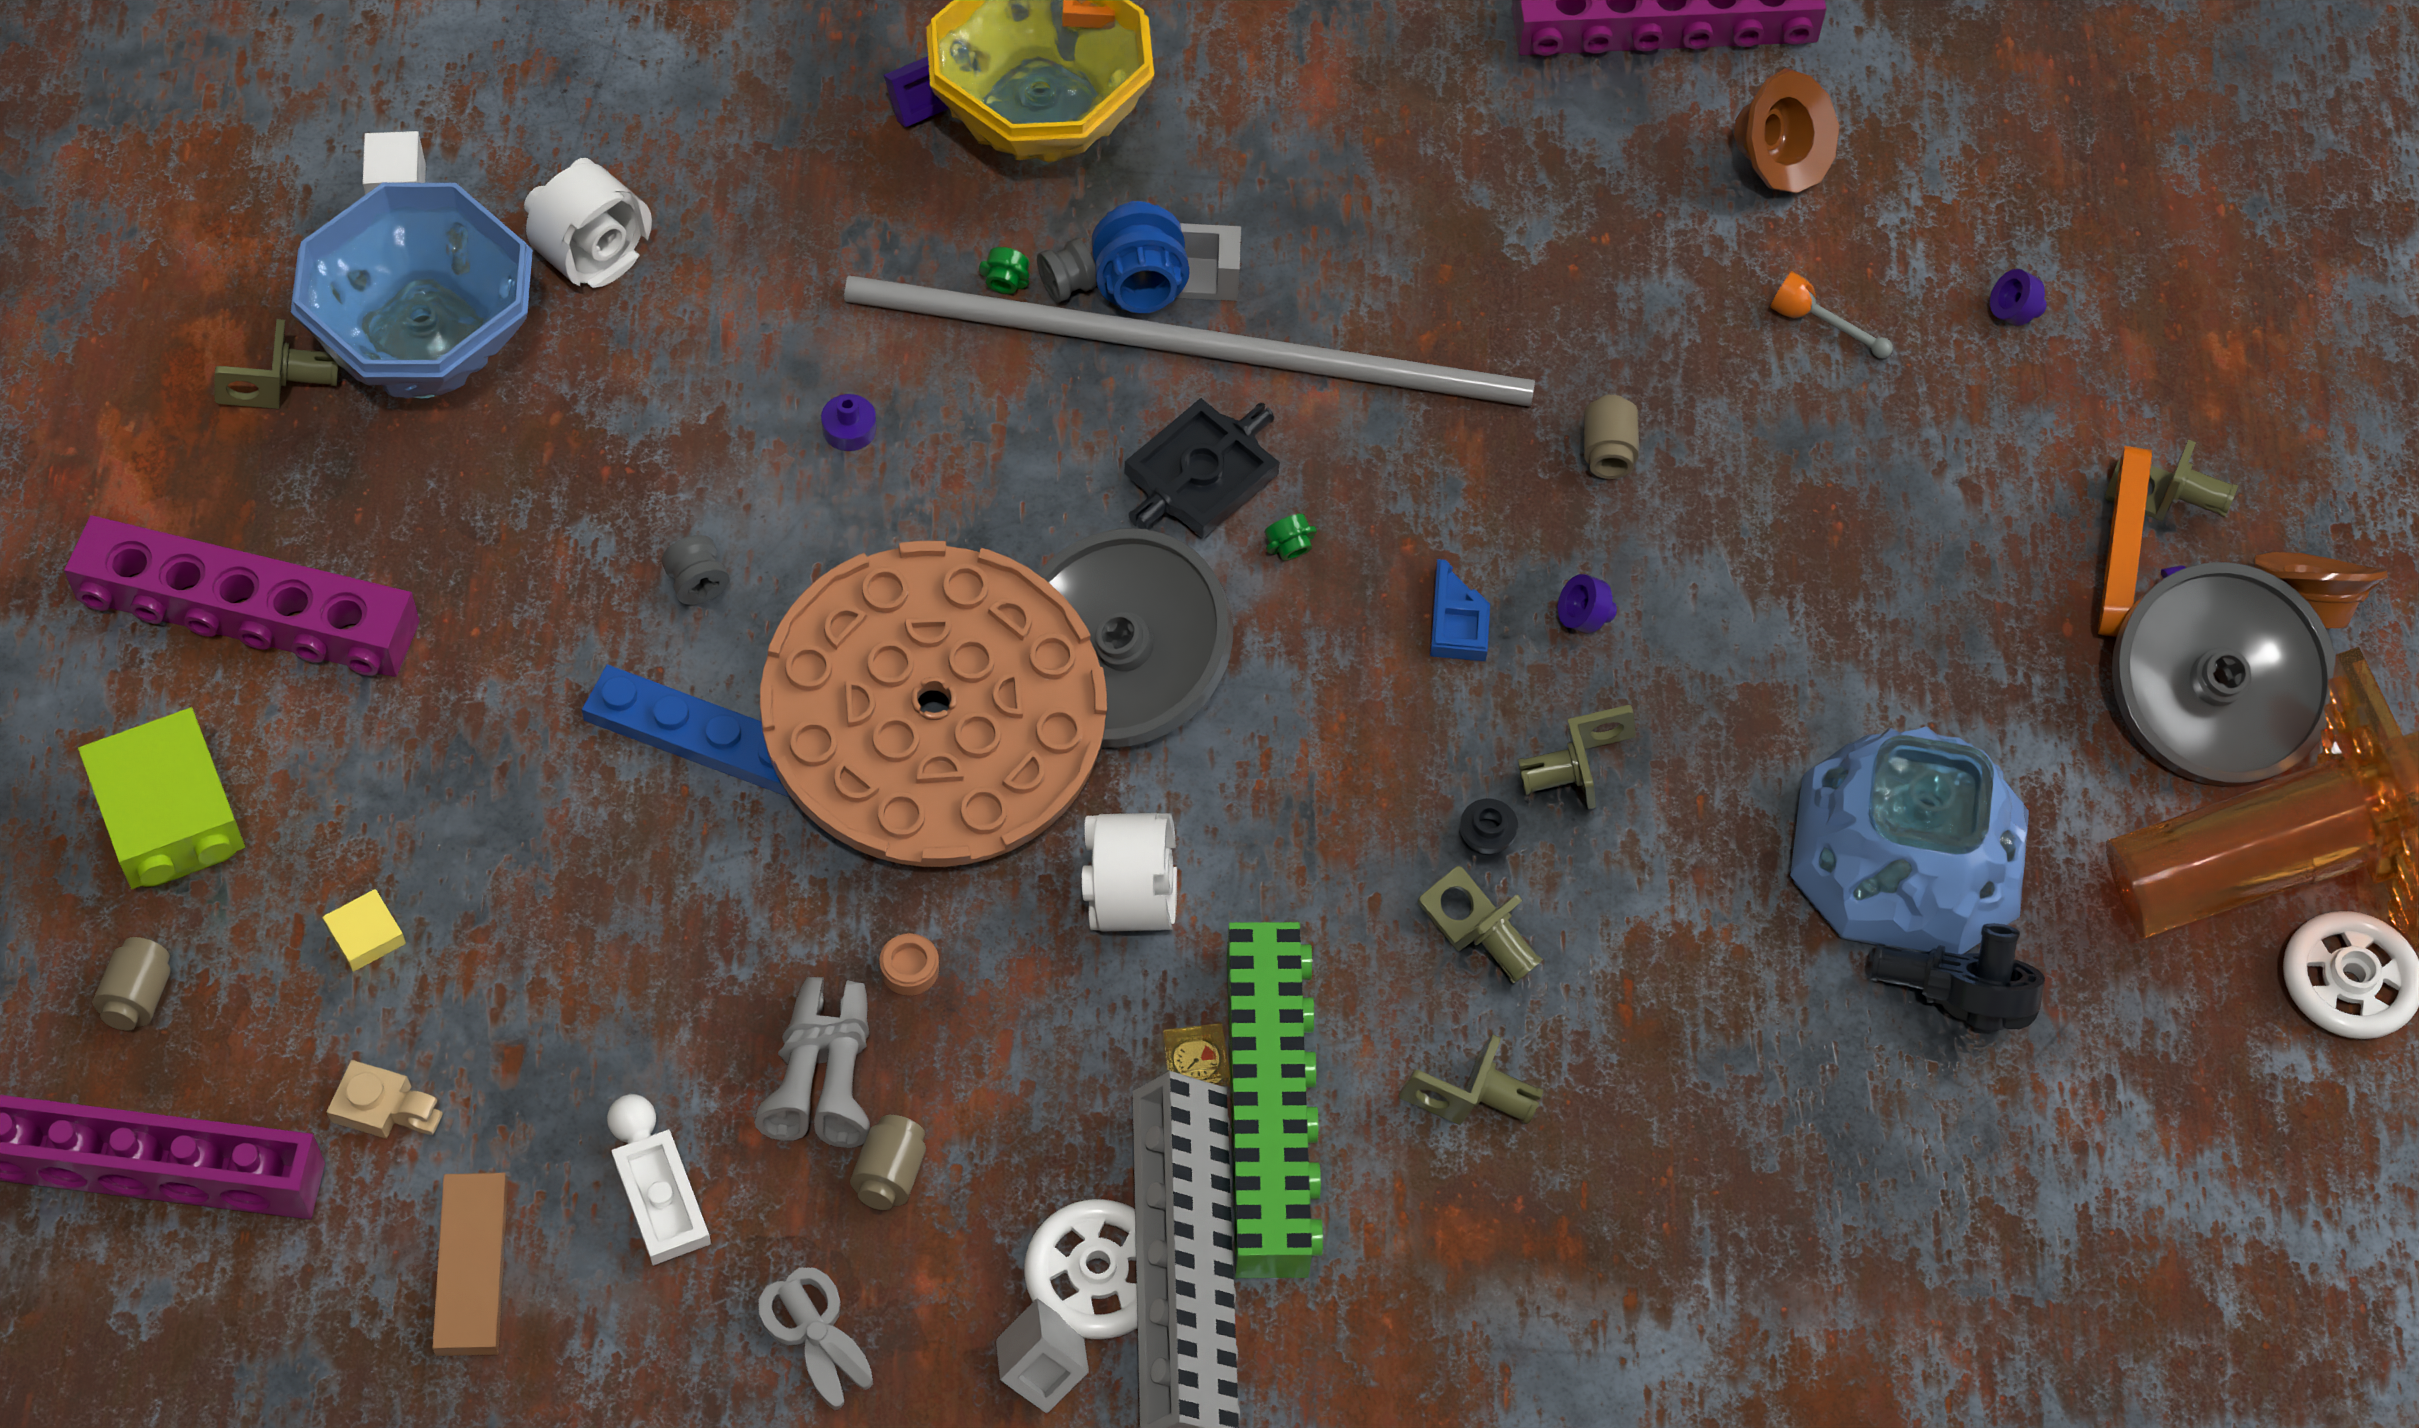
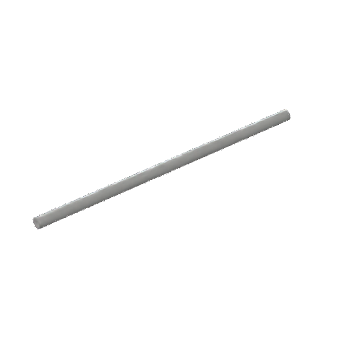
[844,275,1535,407]

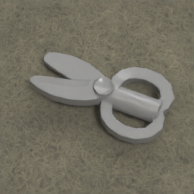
[759,1268,873,1411]

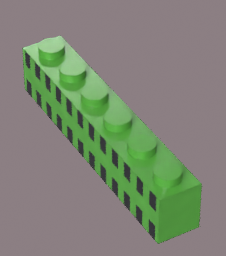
[1227,922,1323,1278]

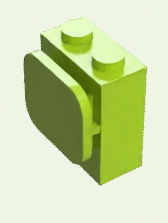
[78,707,246,889]

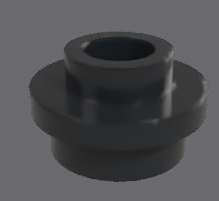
[1460,798,1518,855]

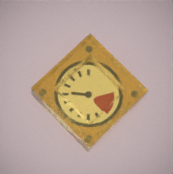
[1163,1023,1231,1086]

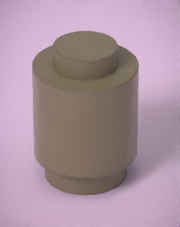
[1584,395,1639,479]
[92,937,171,1031]
[850,1115,926,1210]

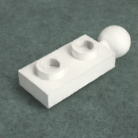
[607,1094,711,1265]

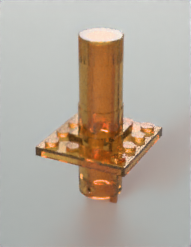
[2106,647,2419,949]

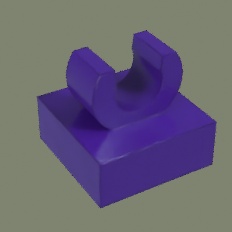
[883,56,949,127]

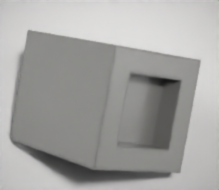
[1177,223,1241,301]
[996,1298,1089,1413]

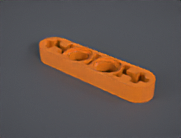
[2098,446,2152,637]

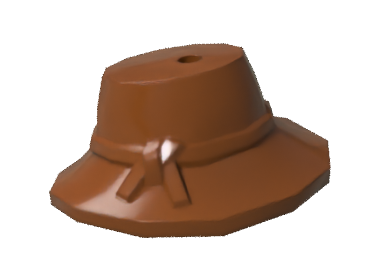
[1734,68,1840,193]
[2253,552,2388,629]

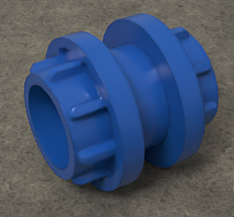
[1091,201,1189,313]

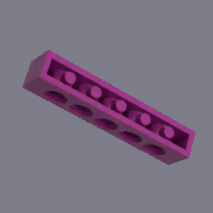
[1511,0,1827,56]
[64,515,420,677]
[0,1095,325,1220]

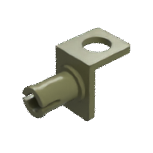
[214,319,338,409]
[2104,439,2238,521]
[1518,705,1636,809]
[1418,866,1543,984]
[1399,1034,1543,1125]

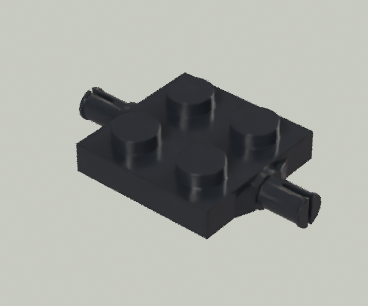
[1124,398,1280,539]

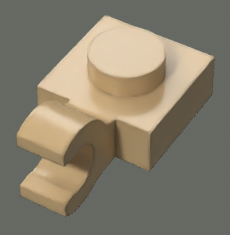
[327,1060,443,1139]

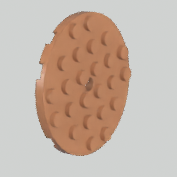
[760,541,1107,867]

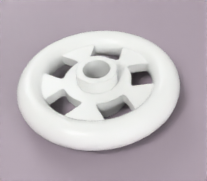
[2283,911,2419,1039]
[1024,1199,1138,1340]

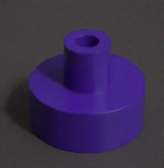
[1990,269,2047,326]
[821,394,877,451]
[1558,574,1617,633]

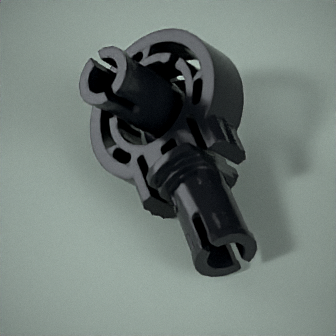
[1871,923,2045,1031]

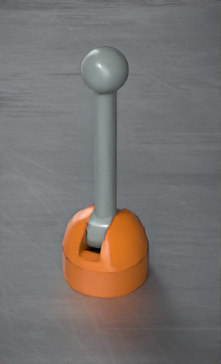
[1770,271,1893,359]

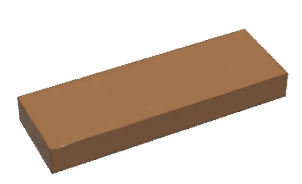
[433,1173,508,1356]

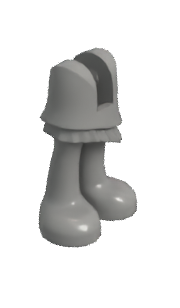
[754,977,870,1148]

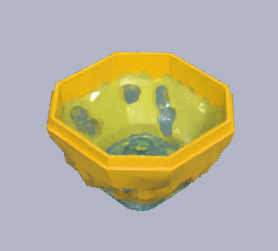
[926,0,1154,167]

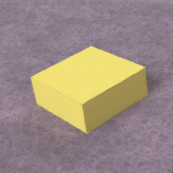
[322,889,406,972]

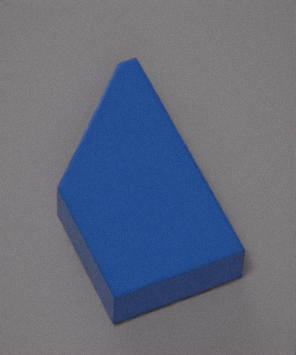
[1430,559,1490,662]

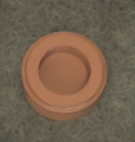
[880,933,939,995]

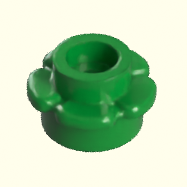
[979,247,1030,294]
[1264,514,1317,561]

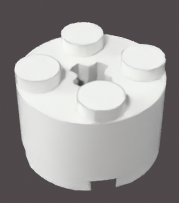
[524,158,652,288]
[1082,813,1177,932]

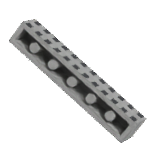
[1133,1071,1240,1428]

